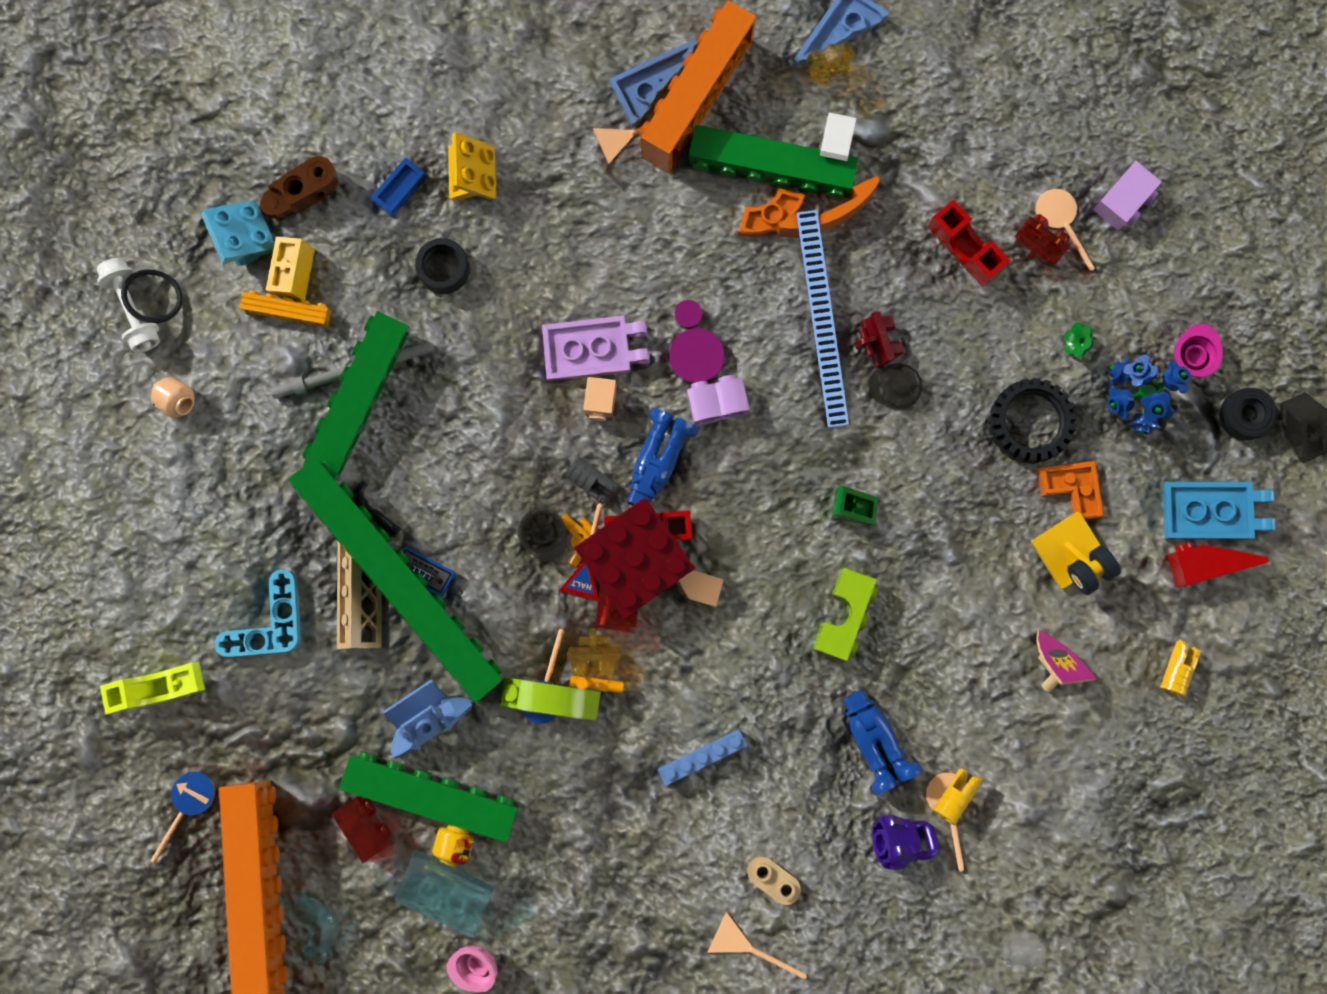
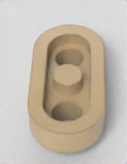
[747,856,801,905]

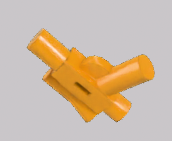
[559,513,598,568]
[569,675,624,693]

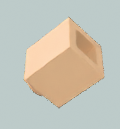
[583,377,617,422]

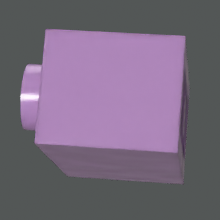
[1093,161,1162,231]

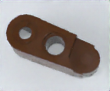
[260,156,339,219]

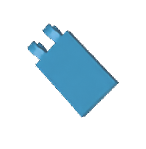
[1162,482,1276,540]

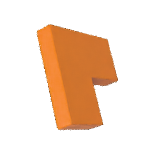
[1037,461,1105,520]

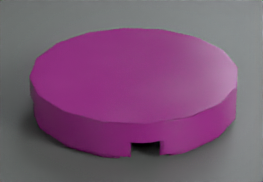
[669,328,725,384]

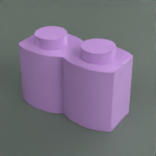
[686,375,750,426]

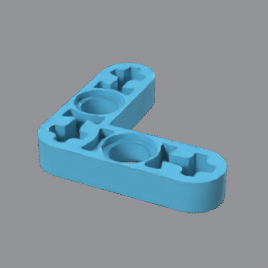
[215,569,301,657]

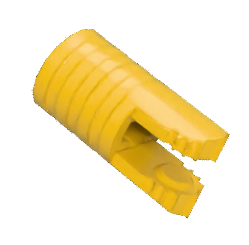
[1160,640,1201,697]
[933,768,983,825]

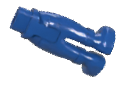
[627,408,700,504]
[842,689,923,796]

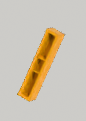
[239,290,332,328]

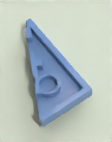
[793,0,889,68]

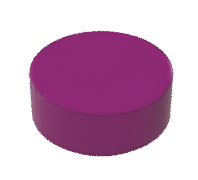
[675,300,702,329]

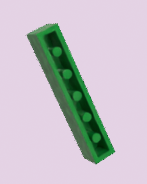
[688,124,859,199]
[302,311,411,480]
[339,751,520,842]

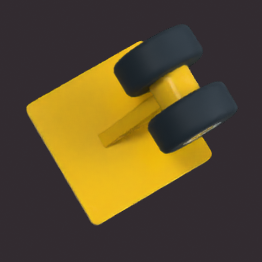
[1031,512,1121,595]

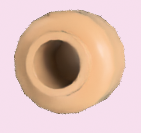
[151,376,195,418]

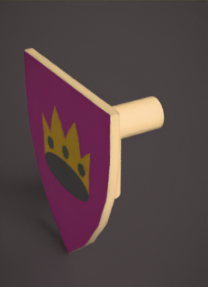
[1036,630,1097,692]

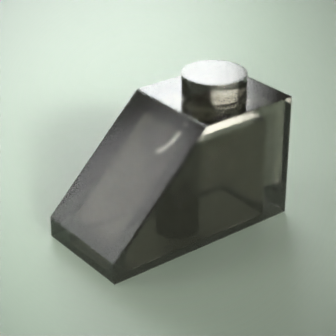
[1280,392,1327,463]

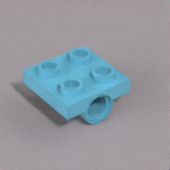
[201,200,275,266]

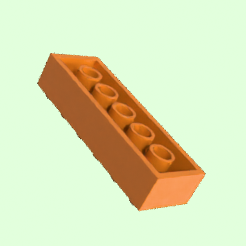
[639,0,757,174]

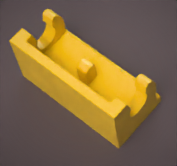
[266,237,315,301]

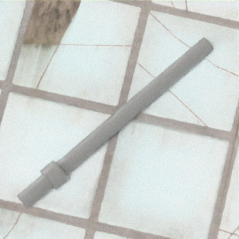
[270,341,435,399]

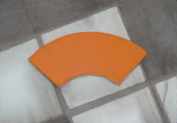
[738,188,806,237]

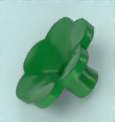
[1064,323,1094,358]

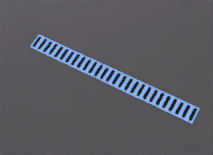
[796,210,849,428]

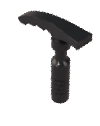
[351,480,401,537]

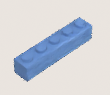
[657,729,747,786]

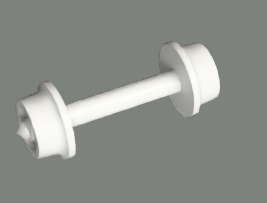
[97,258,160,353]

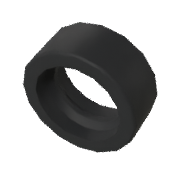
[415,238,470,294]

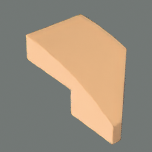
[676,570,724,607]

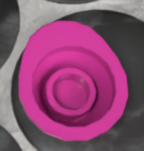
[1174,324,1223,378]

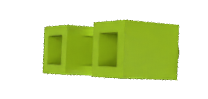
[812,568,879,662]

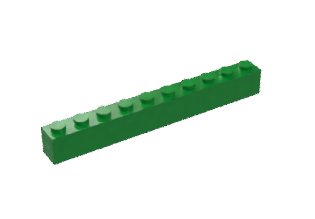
[288,457,503,703]

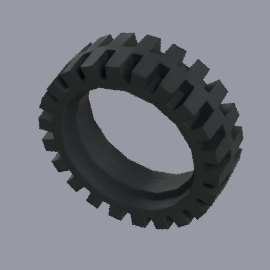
[988,378,1077,464]

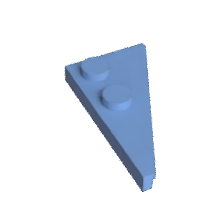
[609,39,697,128]

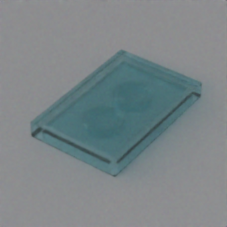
[394,850,495,938]

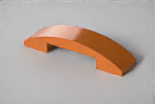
[776,175,880,237]

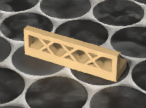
[337,542,382,649]

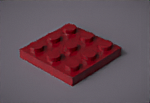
[574,497,696,619]

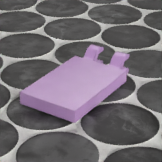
[542,315,650,382]

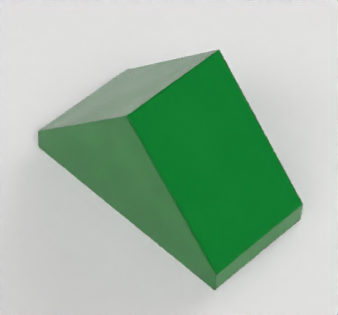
[831,486,878,525]

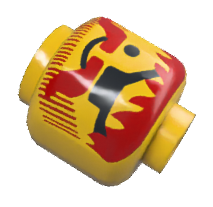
[432,824,475,869]

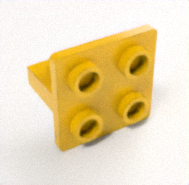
[448,132,496,202]

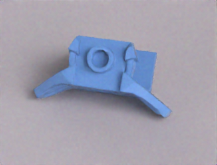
[383,679,472,759]

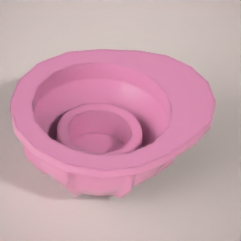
[447,945,498,992]

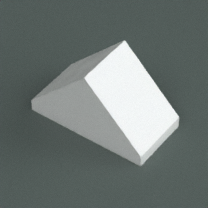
[820,112,856,161]

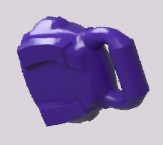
[871,814,940,871]

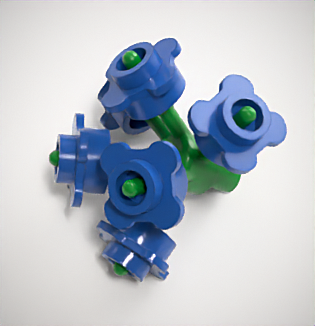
[1107,355,1191,435]

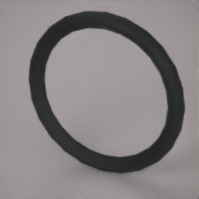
[121,269,183,323]

